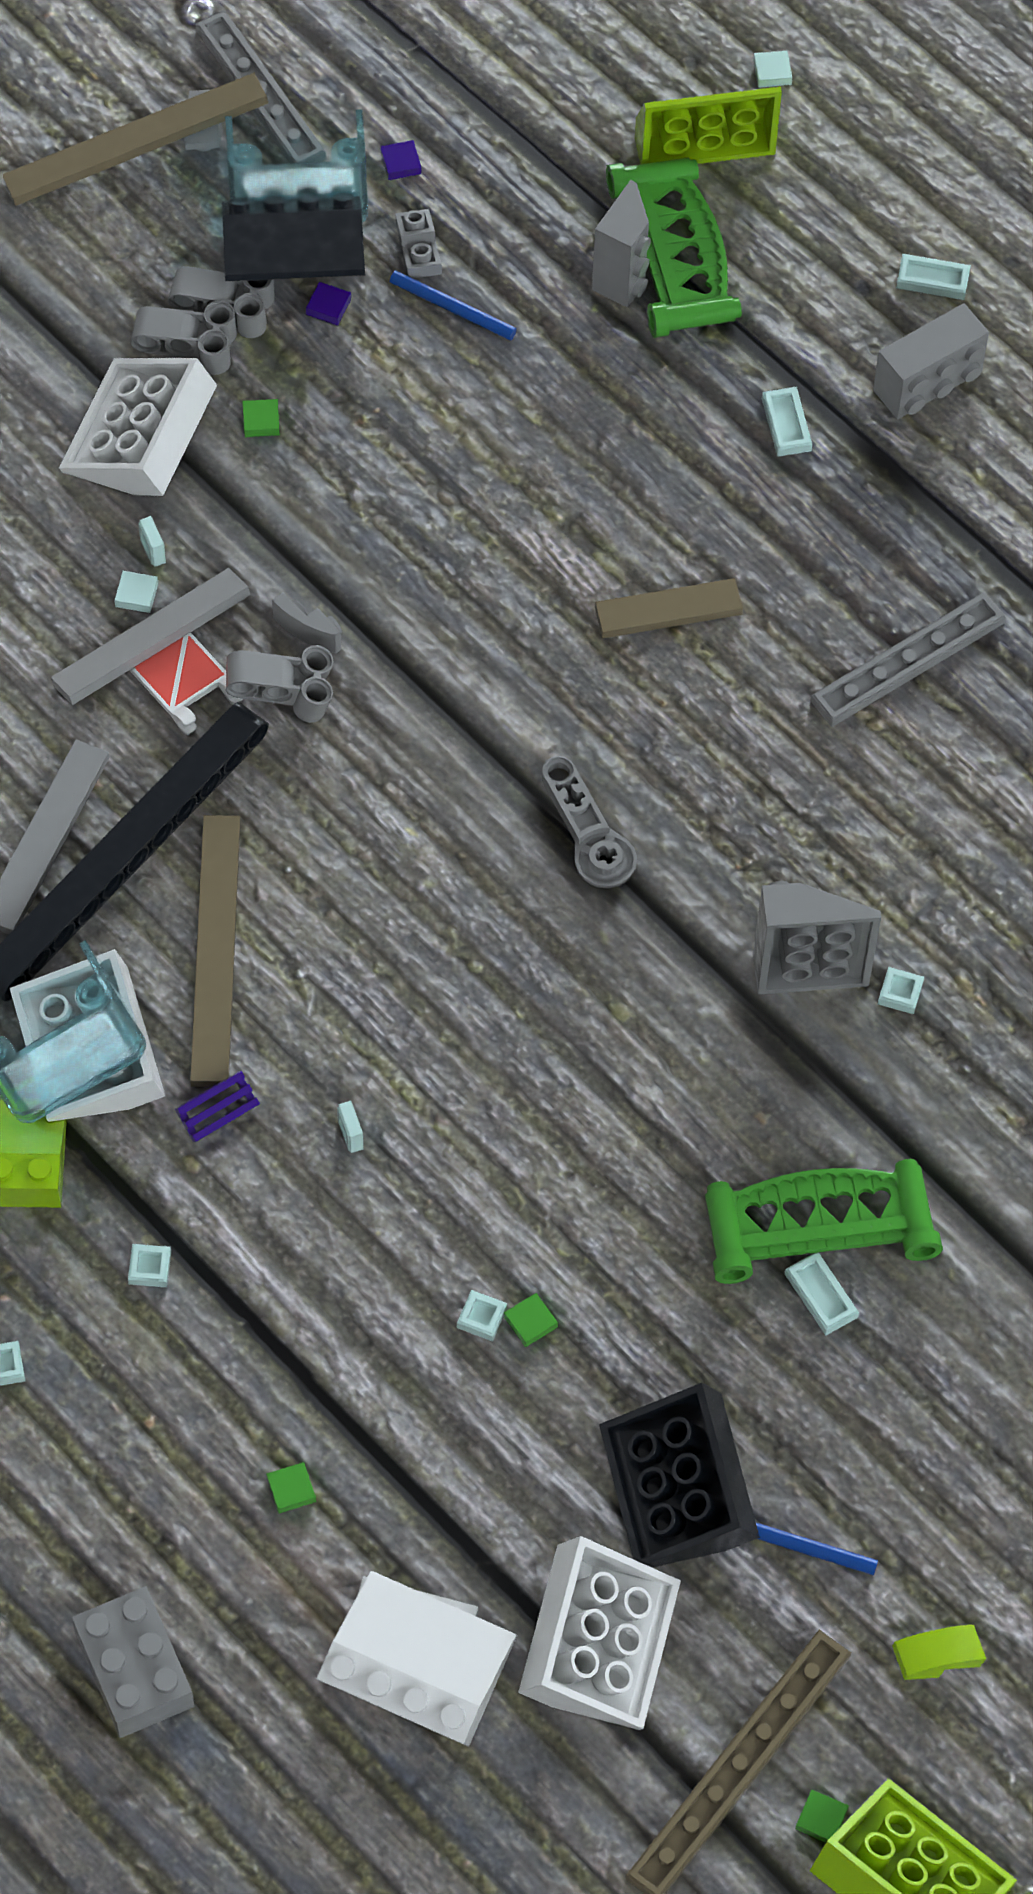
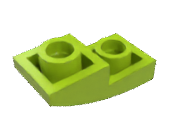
[892,1624,986,1680]

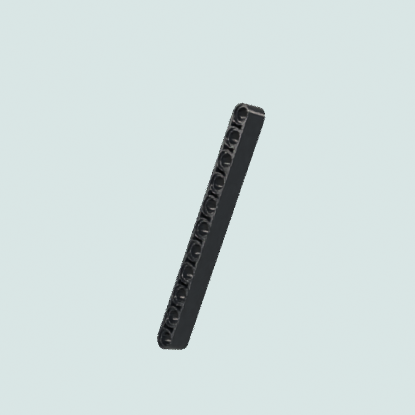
[0,702,269,1001]

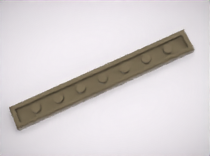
[2,72,268,206]
[190,815,241,1087]
[626,1629,851,1894]

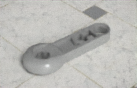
[542,756,637,889]

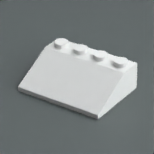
[59,358,217,496]
[10,949,165,1122]
[518,1536,681,1730]
[317,1571,517,1747]

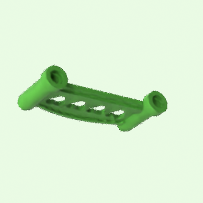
[606,157,742,338]
[705,1159,943,1284]

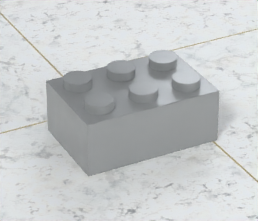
[873,303,989,420]
[72,1586,194,1738]

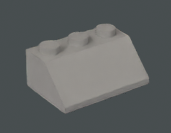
[592,180,651,308]

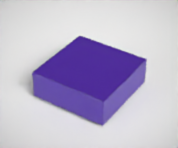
[380,140,422,181]
[306,281,351,326]

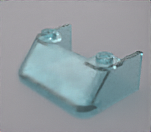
[225,109,368,224]
[0,940,146,1123]

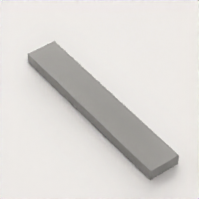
[195,10,326,173]
[51,568,250,705]
[810,591,1006,727]
[0,739,109,934]

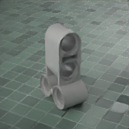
[168,266,275,338]
[130,300,237,375]
[226,645,334,723]

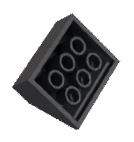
[222,193,365,281]
[599,1383,760,1568]

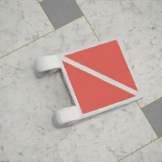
[130,632,243,735]

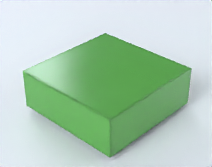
[243,399,280,437]
[504,1293,558,1347]
[267,1462,316,1514]
[795,1789,849,1843]

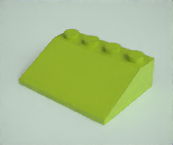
[635,86,782,164]
[0,1100,67,1208]
[809,1778,1017,1894]

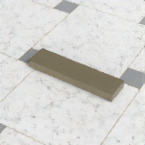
[595,578,743,639]

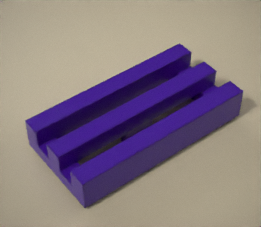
[175,1071,260,1142]

